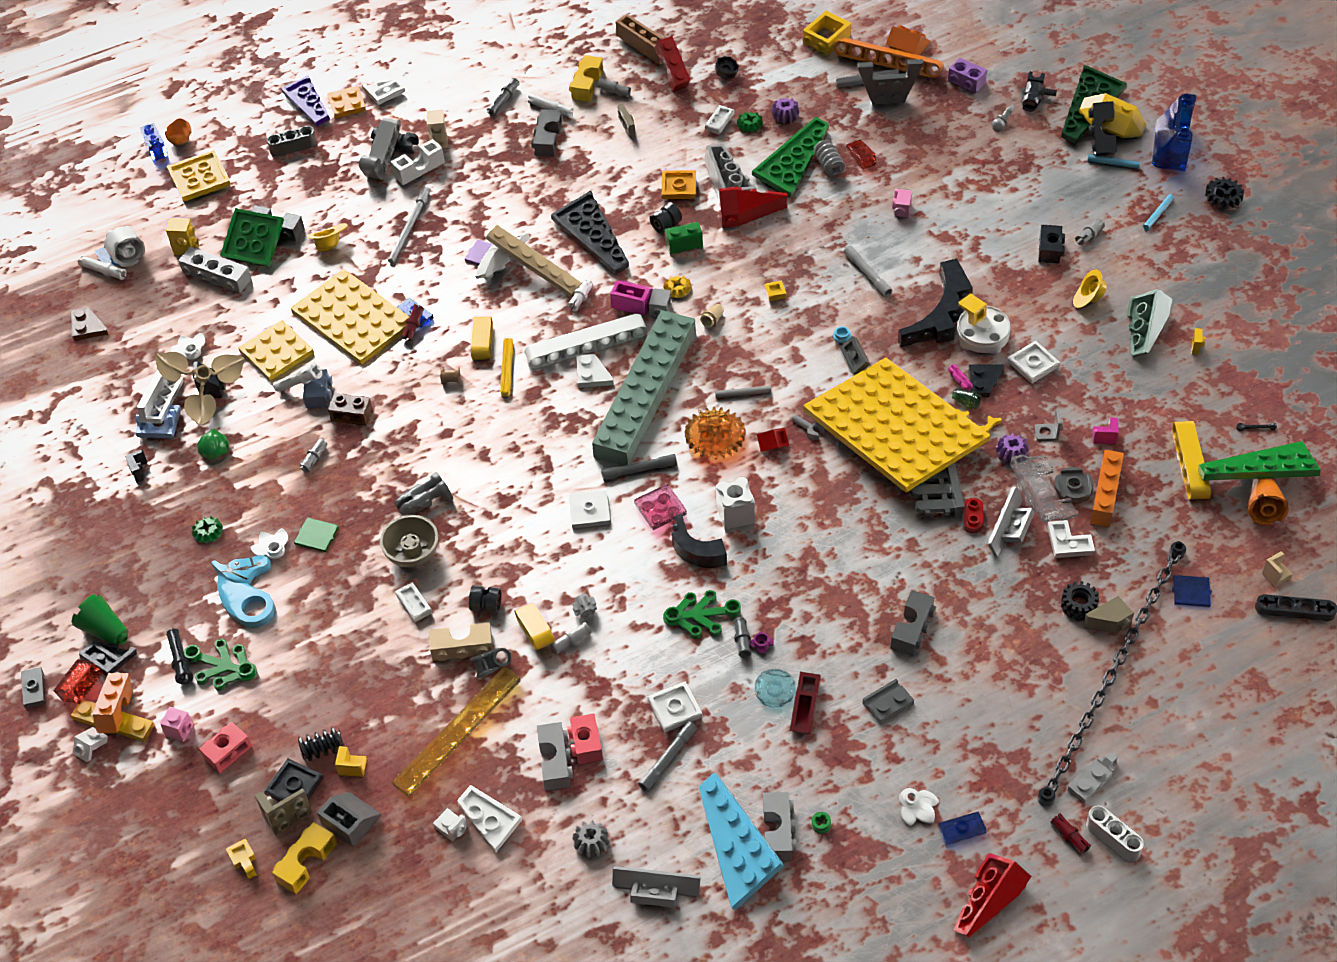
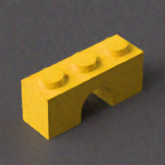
[569,55,604,102]
[272,822,337,895]

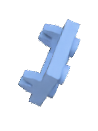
[135,405,181,438]

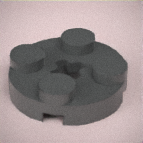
[1054,467,1094,503]

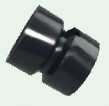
[650,202,682,234]
[469,585,502,613]

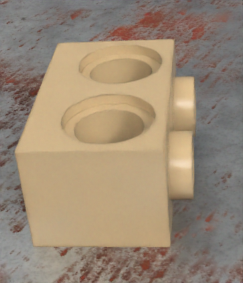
[426,109,448,148]

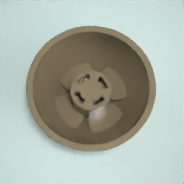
[380,515,438,568]

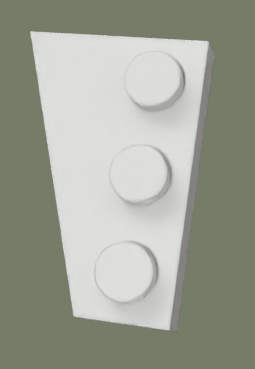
[457,785,522,852]

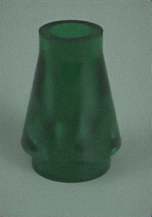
[952,389,981,409]

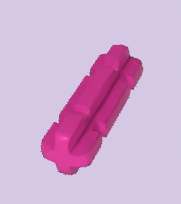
[948,364,973,392]

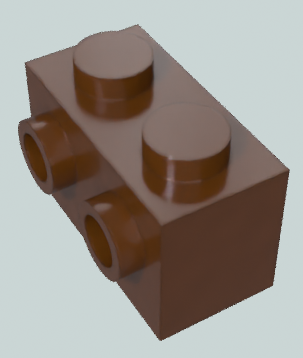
[328,393,372,426]

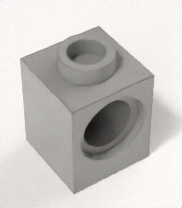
[649,288,671,317]

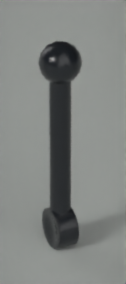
[1236,423,1277,431]

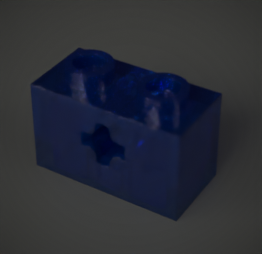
[139,122,169,162]

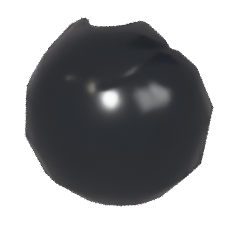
[714,56,739,80]

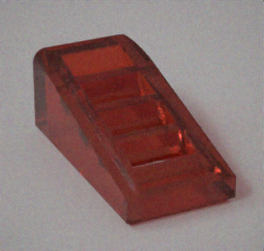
[846,139,877,169]

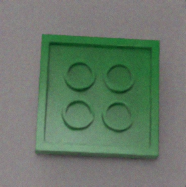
[220,208,284,268]

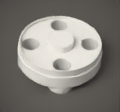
[956,306,1010,354]

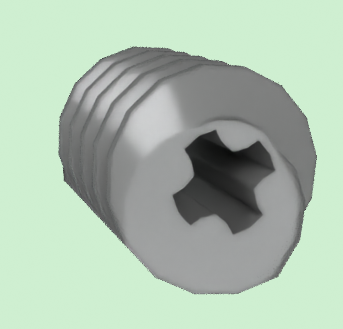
[814,140,846,176]

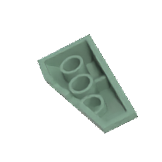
[1127,289,1173,357]

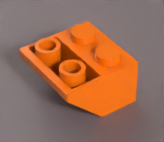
[886,25,930,55]

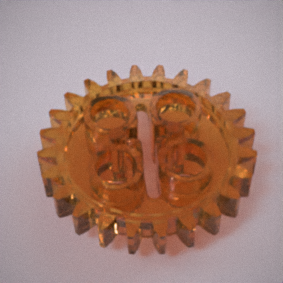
[684,407,746,460]

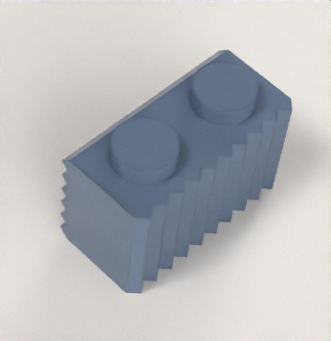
[303,369,333,408]

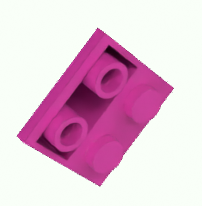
[610,281,657,316]

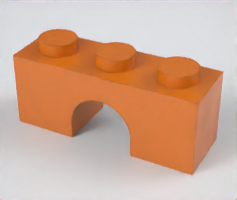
[92,673,133,733]

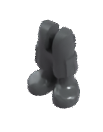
[394,471,453,516]

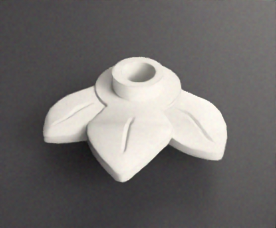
[170,333,205,360]
[251,528,288,559]
[899,788,939,826]

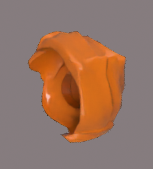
[164,117,192,145]

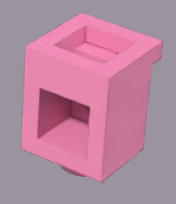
[892,189,912,218]

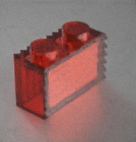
[53,659,102,704]

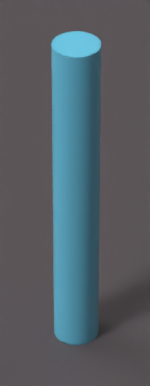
[1087,154,1140,169]
[1143,194,1174,230]

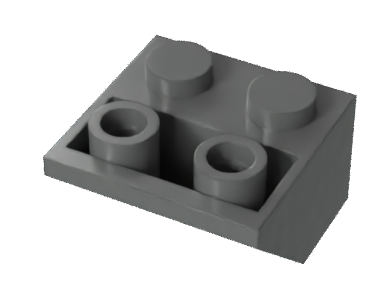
[317,792,382,847]

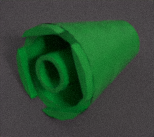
[71,594,129,645]

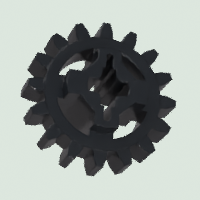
[1205,177,1244,209]

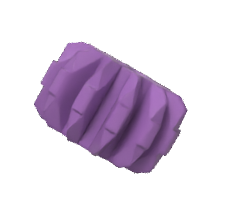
[771,97,800,124]
[996,433,1029,465]

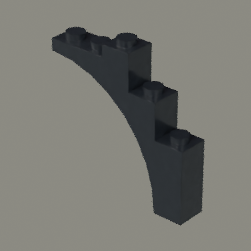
[898,258,973,347]

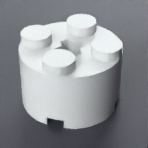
[104,226,145,267]

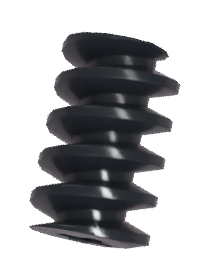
[298,727,344,761]

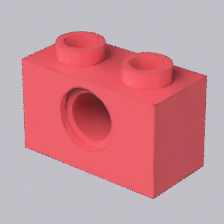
[567,714,603,764]
[199,722,252,774]

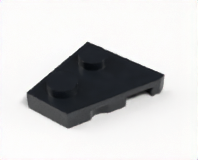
[968,364,1005,397]
[79,641,137,676]

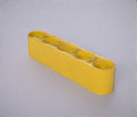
[1172,421,1211,500]

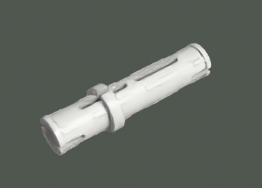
[527,93,574,118]
[78,255,127,280]

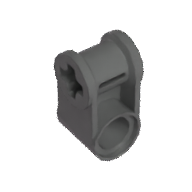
[470,648,511,678]

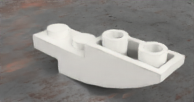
[475,232,531,280]

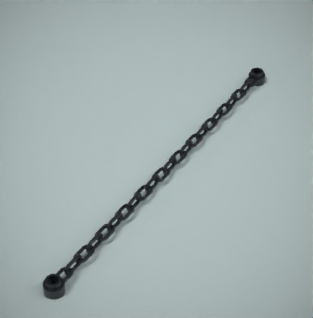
[1037,541,1186,807]

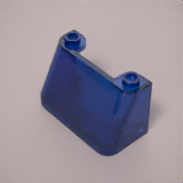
[1151,93,1196,171]

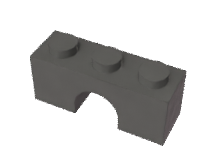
[531,109,562,157]
[890,590,936,656]

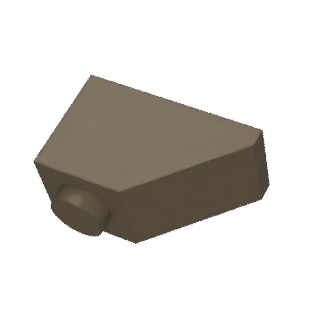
[1083,596,1134,633]

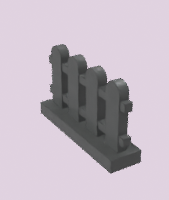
[912,463,965,519]

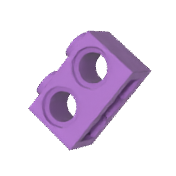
[948,57,987,93]

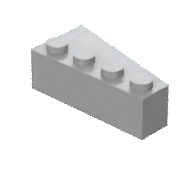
[704,144,757,199]

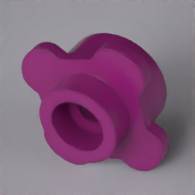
[749,632,774,654]

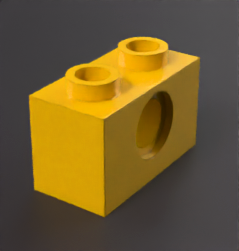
[166,218,199,255]

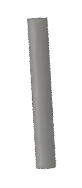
[715,386,771,398]

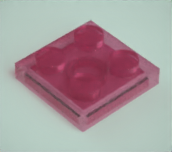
[634,484,687,530]

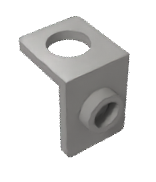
[1034,410,1063,441]

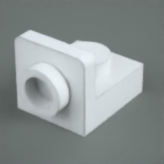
[433,808,467,842]

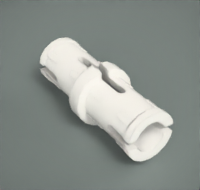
[567,279,594,311]

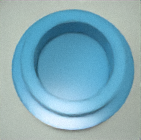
[833,326,851,343]

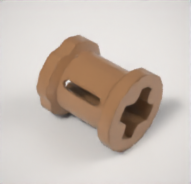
[440,367,461,384]

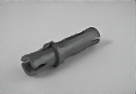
[486,77,520,117]

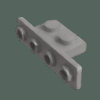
[988,486,1034,556]
[612,866,701,907]

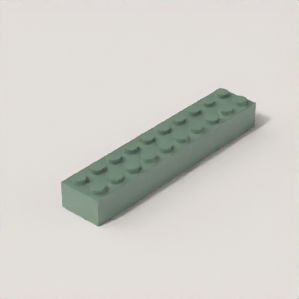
[592,310,696,466]

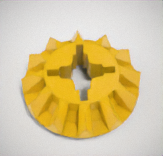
[663,274,692,298]

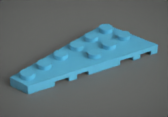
[699,772,784,910]

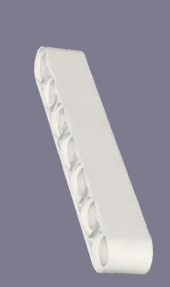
[524,314,648,368]

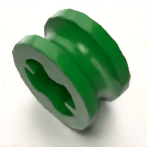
[811,812,831,834]

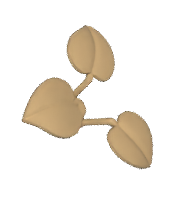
[155,352,245,425]

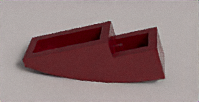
[790,671,821,734]

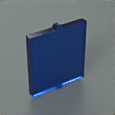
[1171,575,1212,607]

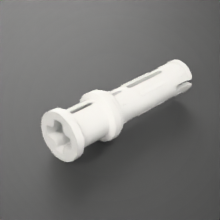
[273,363,322,393]

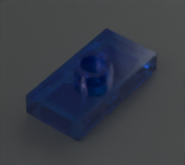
[396,297,434,328]
[937,811,987,845]

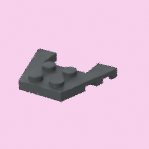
[857,59,923,104]

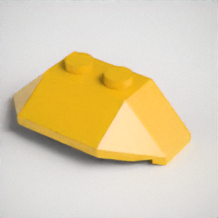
[1079,93,1146,138]

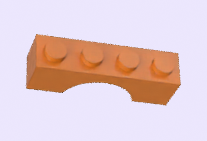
[1090,450,1124,527]

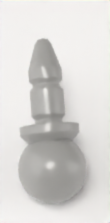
[992,105,1014,131]

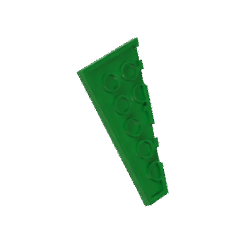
[1198,441,1321,481]

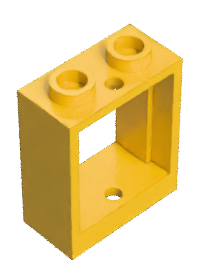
[802,10,851,55]

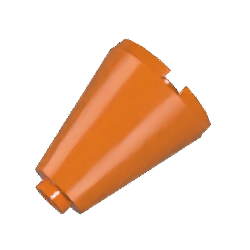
[1248,478,1289,525]

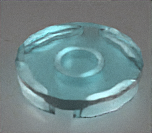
[755,669,796,708]

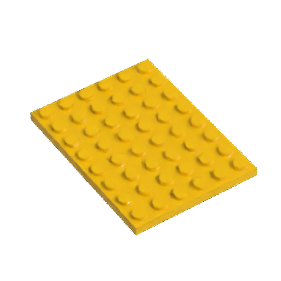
[803,358,991,492]

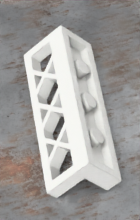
[137,370,184,423]

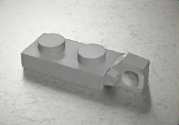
[1067,752,1119,803]

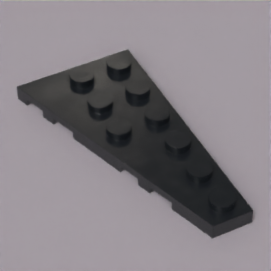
[551,190,629,275]

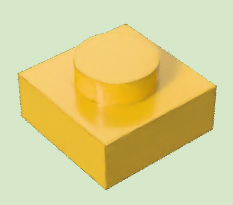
[764,280,786,301]
[1192,328,1205,354]

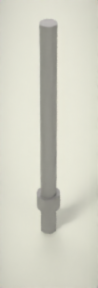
[388,186,431,264]

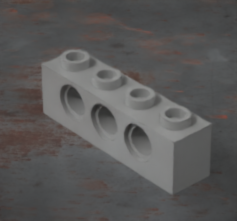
[179,247,252,293]

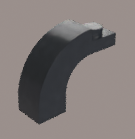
[671,514,727,568]

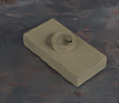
[617,104,636,138]

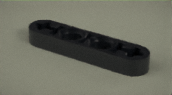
[1255,594,1337,621]

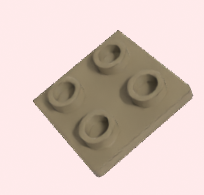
[255,789,312,834]

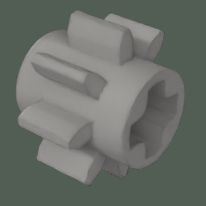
[572,594,597,619]

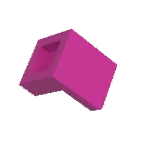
[1092,417,1119,444]

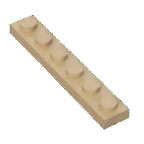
[486,224,582,297]

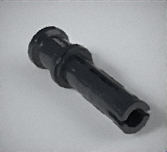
[166,628,193,684]

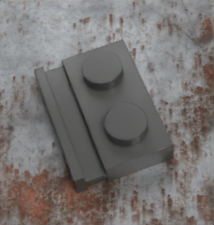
[862,679,914,724]

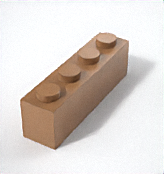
[615,14,664,65]

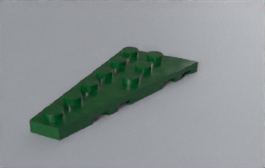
[1061,65,1127,144]

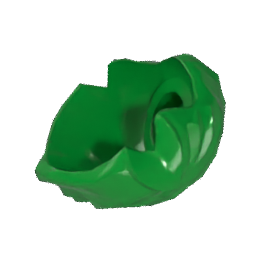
[197,429,230,460]

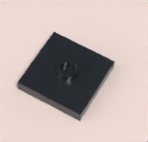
[264,758,324,802]

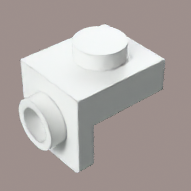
[73,727,108,762]

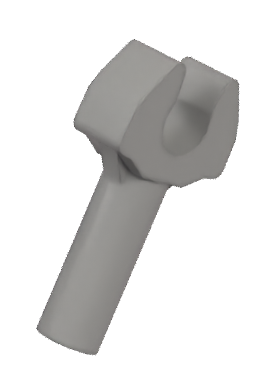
[792,414,825,440]

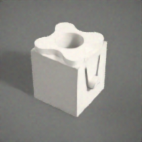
[716,477,755,530]

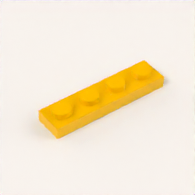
[71,699,155,742]

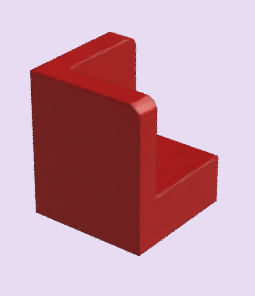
[756,427,789,452]

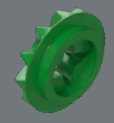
[737,111,763,132]
[191,516,223,543]

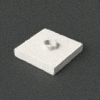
[1007,341,1060,384]
[568,490,611,529]
[648,681,703,733]

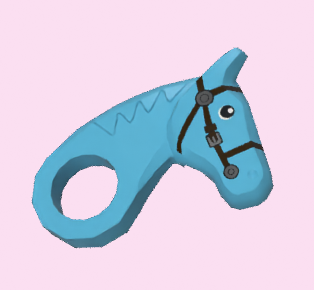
[211,555,275,627]

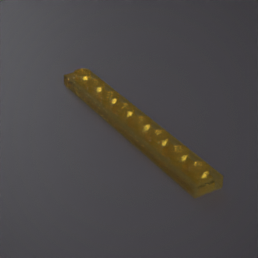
[392,666,521,797]

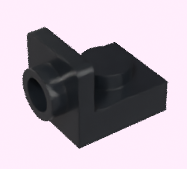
[125,449,147,483]

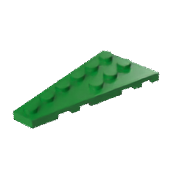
[752,117,829,198]

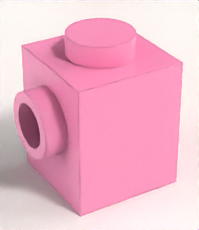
[160,707,193,742]

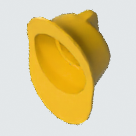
[307,224,348,252]
[1073,269,1107,308]

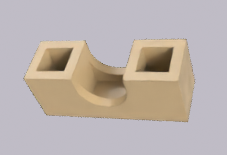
[429,622,493,661]

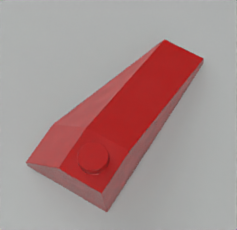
[718,187,787,228]
[954,853,1032,938]

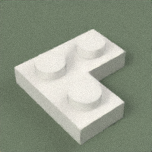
[1047,520,1095,558]

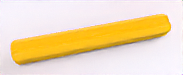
[500,338,514,397]

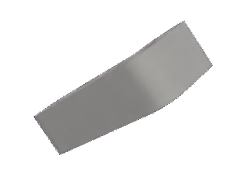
[359,117,401,180]

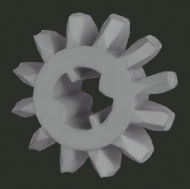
[572,819,610,859]

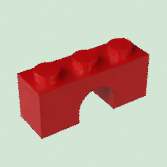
[654,36,691,92]

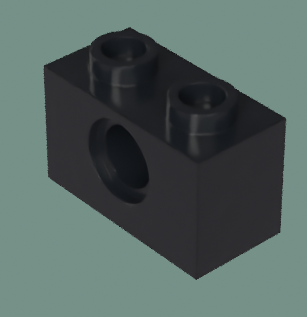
[1038,224,1065,264]

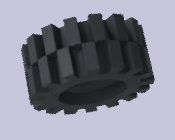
[1061,581,1099,620]

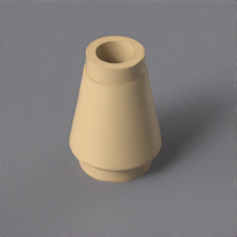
[700,304,724,328]

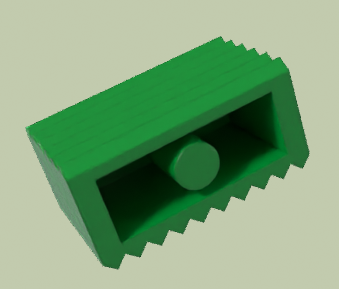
[665,222,703,254]

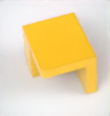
[959,294,987,326]
[335,746,367,777]

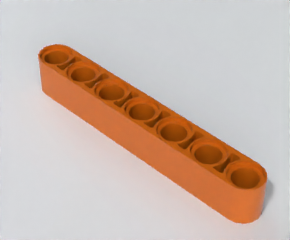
[834,38,944,78]

